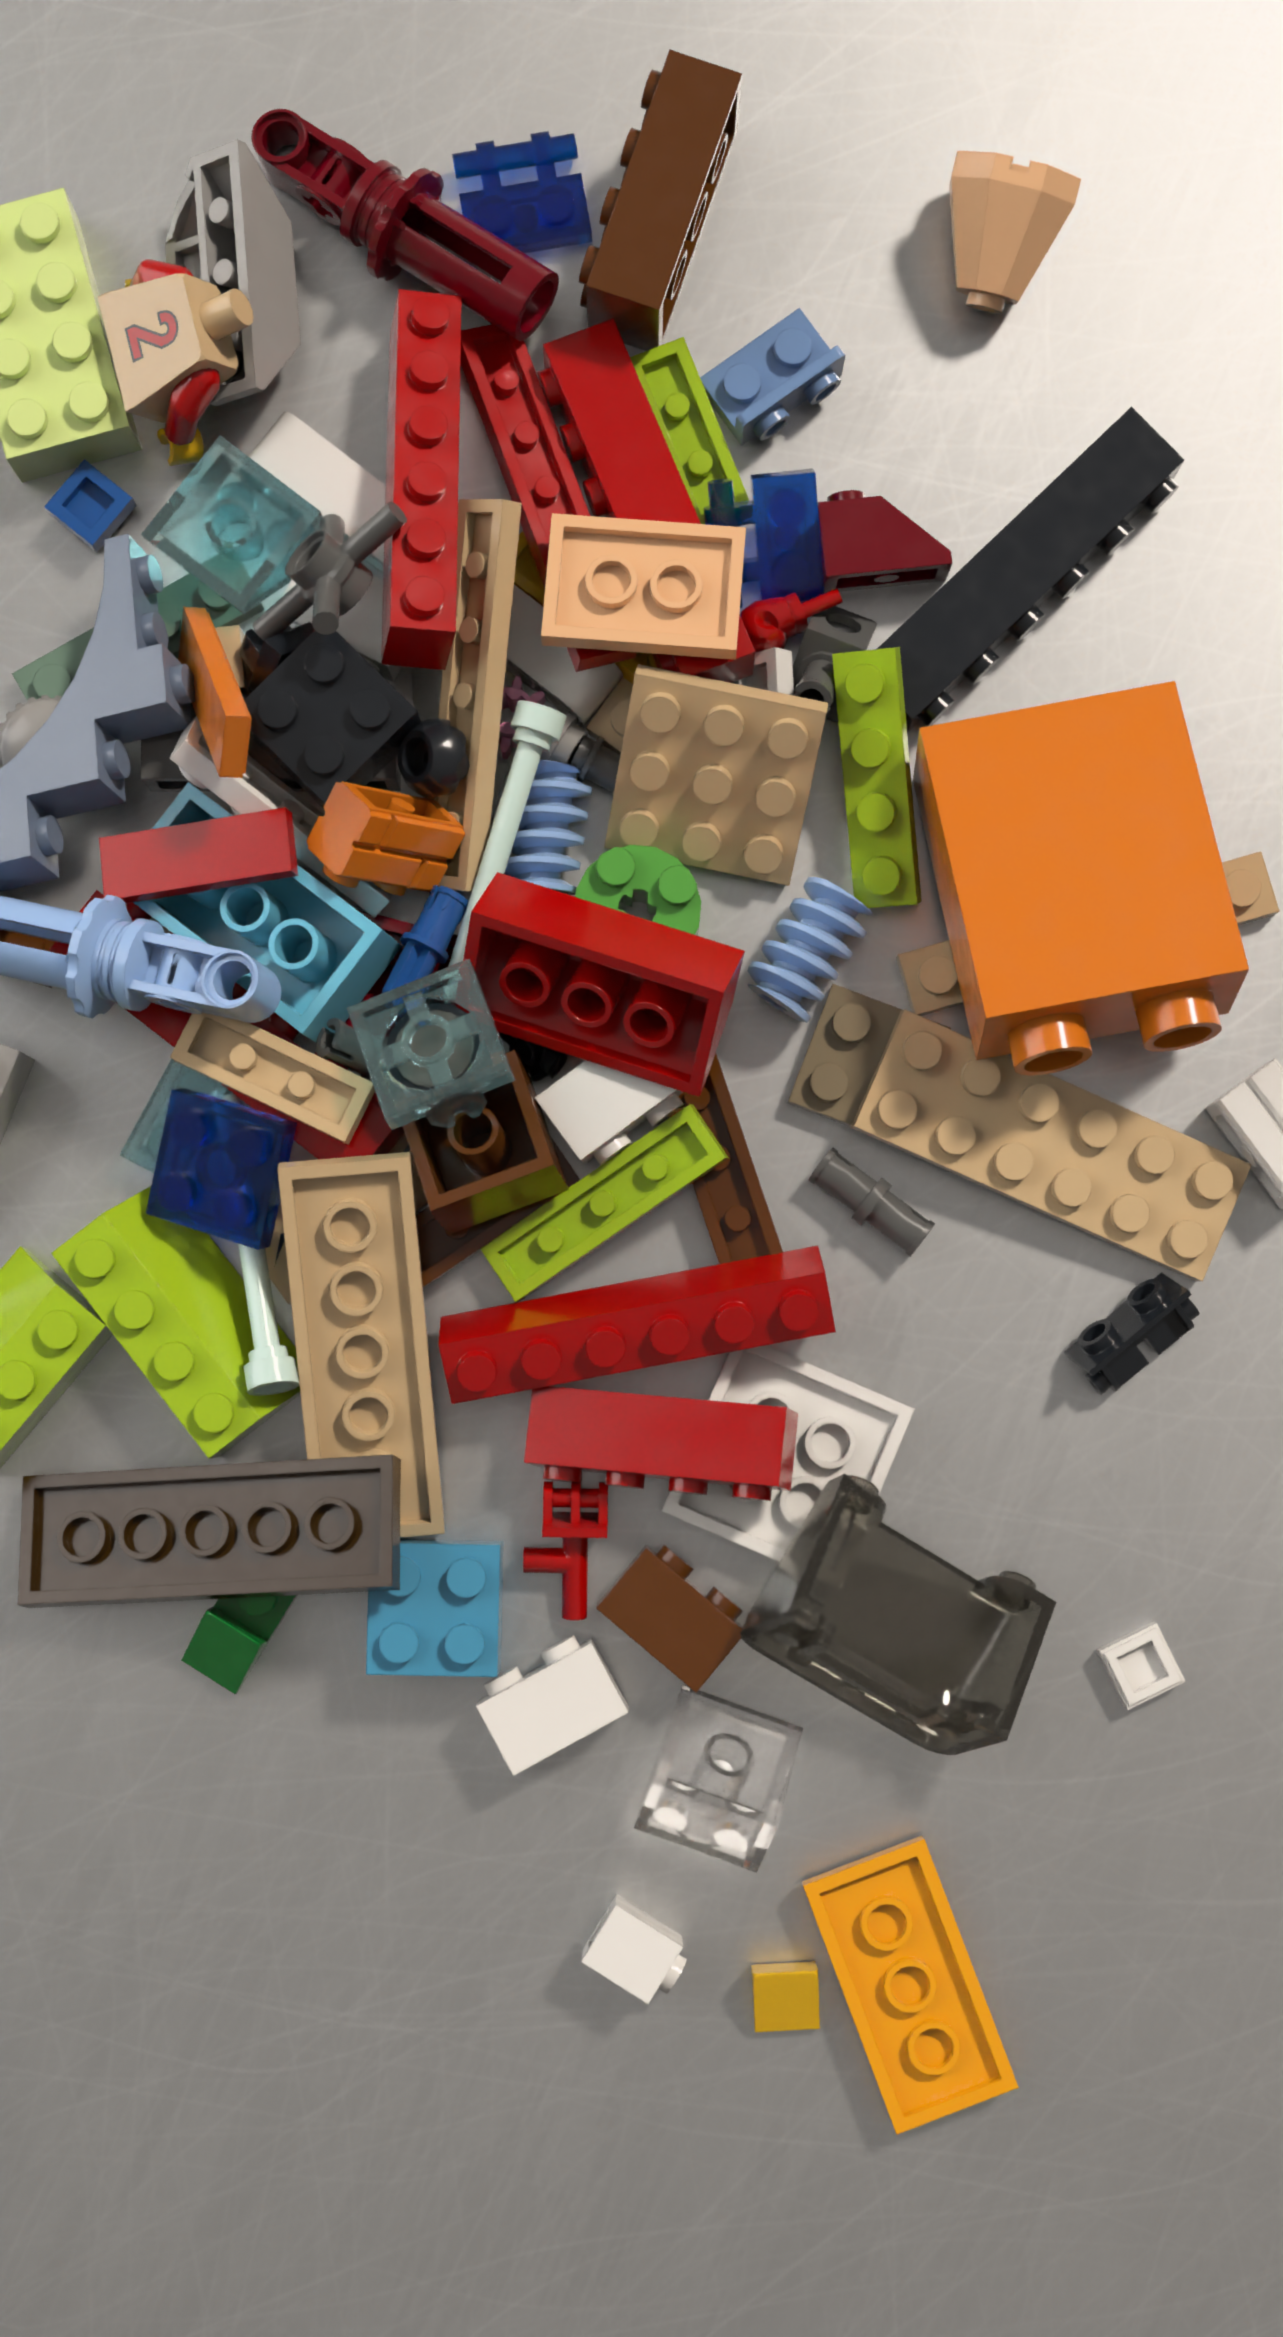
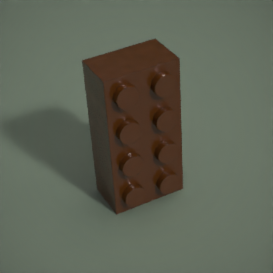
[579,49,742,351]

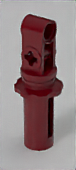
[251,109,559,341]

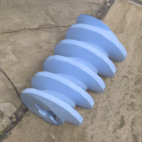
[504,759,592,895]
[747,877,873,1023]

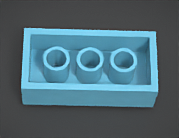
[133,782,403,1042]

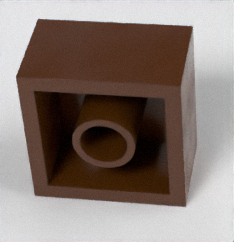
[393,1050,569,1235]

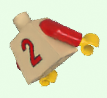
[97,259,254,466]

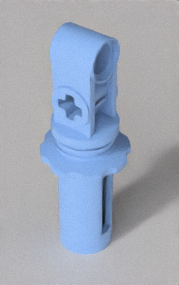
[0,894,281,1023]

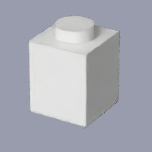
[581,1894,687,2004]

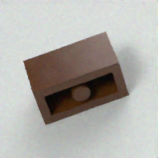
[596,1545,746,1693]

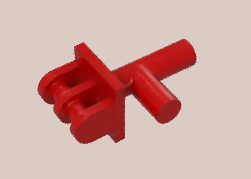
[523,1481,608,1621]

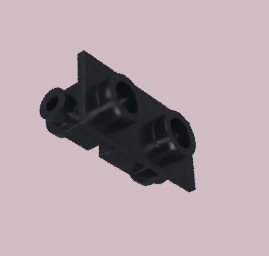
[1064,1272,1200,1395]

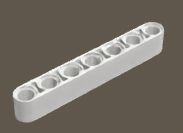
[245,411,623,725]

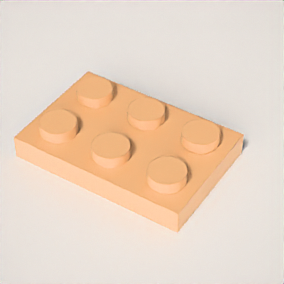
[541,513,746,660]

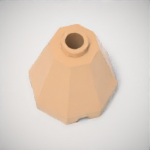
[949,151,1081,313]

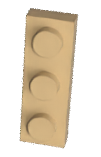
[170,1012,377,1145]

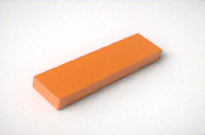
[178,607,252,778]

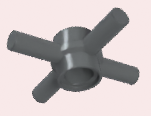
[253,502,407,640]

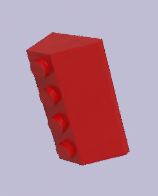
[456,872,745,1097]

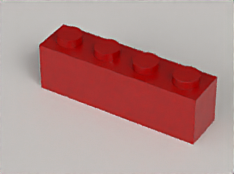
[524,1386,798,1501]

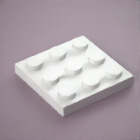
[661,1345,915,1588]

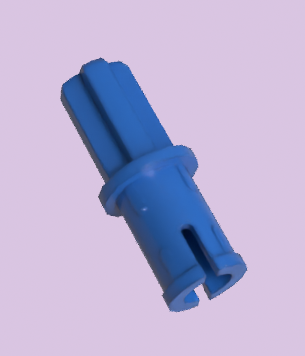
[382,885,469,1012]

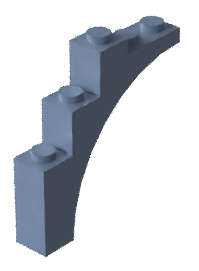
[0,534,195,892]

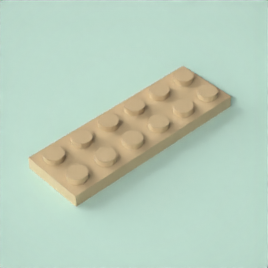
[850,1009,1252,1282]
[277,1152,445,1538]

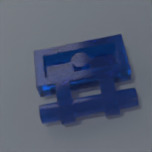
[452,131,592,253]
[703,468,824,608]

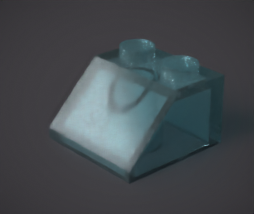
[141,435,323,614]

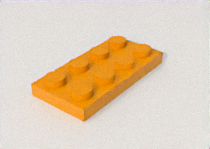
[802,1835,1019,2135]

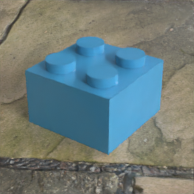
[366,1539,504,1677]

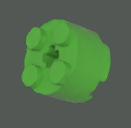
[575,845,701,936]

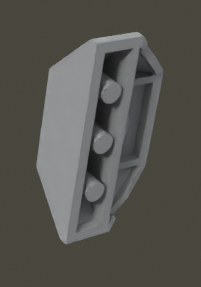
[165,139,301,406]

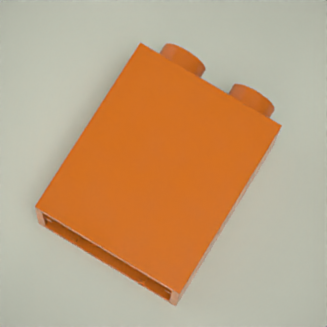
[913,681,1249,1076]

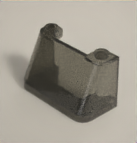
[740,1474,1056,1755]

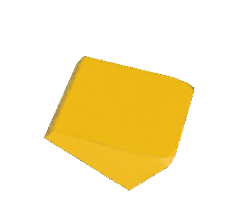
[751,1961,820,2032]

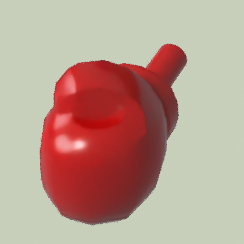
[740,588,843,652]

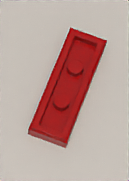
[99,807,298,904]

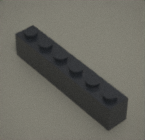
[877,406,1185,733]

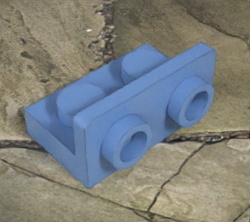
[700,308,846,446]

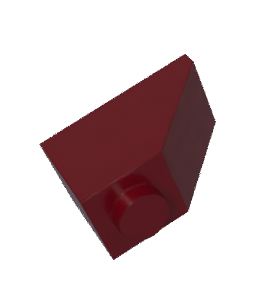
[814,490,952,594]

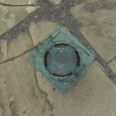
[347,959,516,1130]

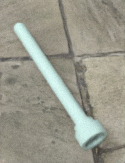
[441,700,567,1004]
[217,1094,299,1396]

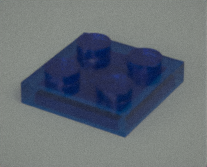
[146,1088,297,1250]

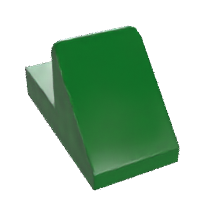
[181,1595,298,1694]

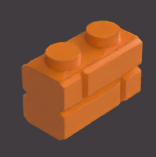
[306,781,465,896]

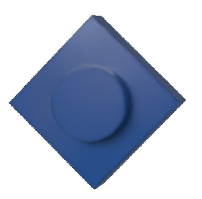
[44,459,137,553]

